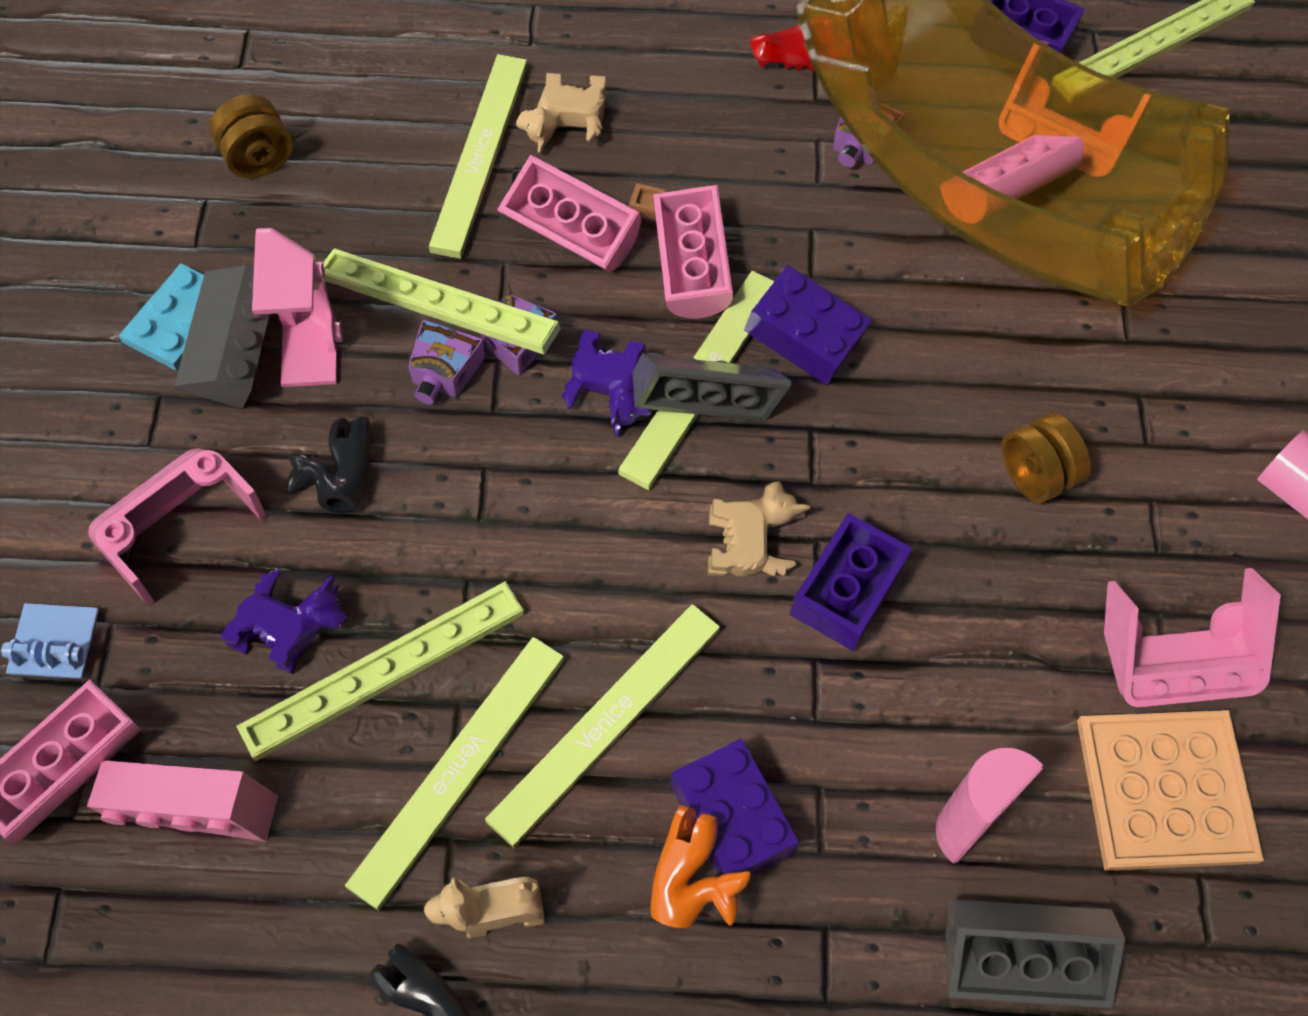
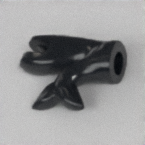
[286,416,371,514]
[369,943,472,1016]

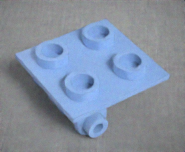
[1,603,99,679]

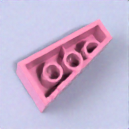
[87,761,278,842]

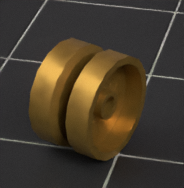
[209,94,293,179]
[1001,412,1091,504]

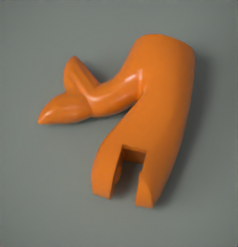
[650,805,751,928]

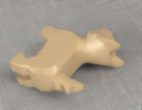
[516,73,606,153]
[708,481,810,577]
[424,877,545,939]

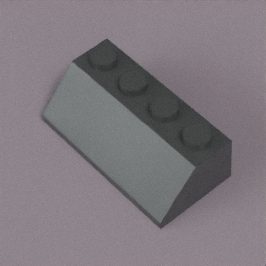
[173,265,270,409]
[632,353,791,421]
[945,899,1125,1008]

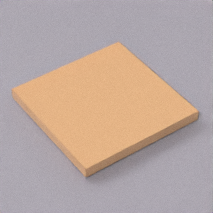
[1077,710,1264,871]

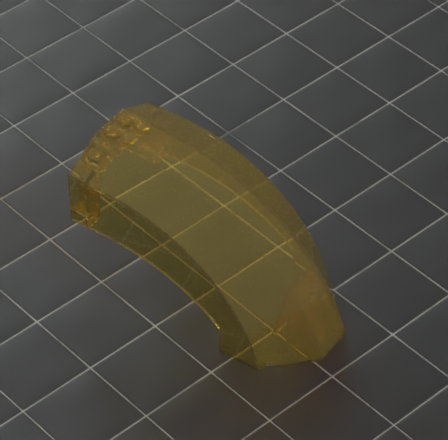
[796,0,1230,307]

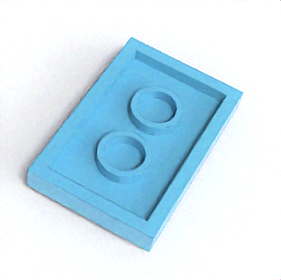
[119,263,204,371]

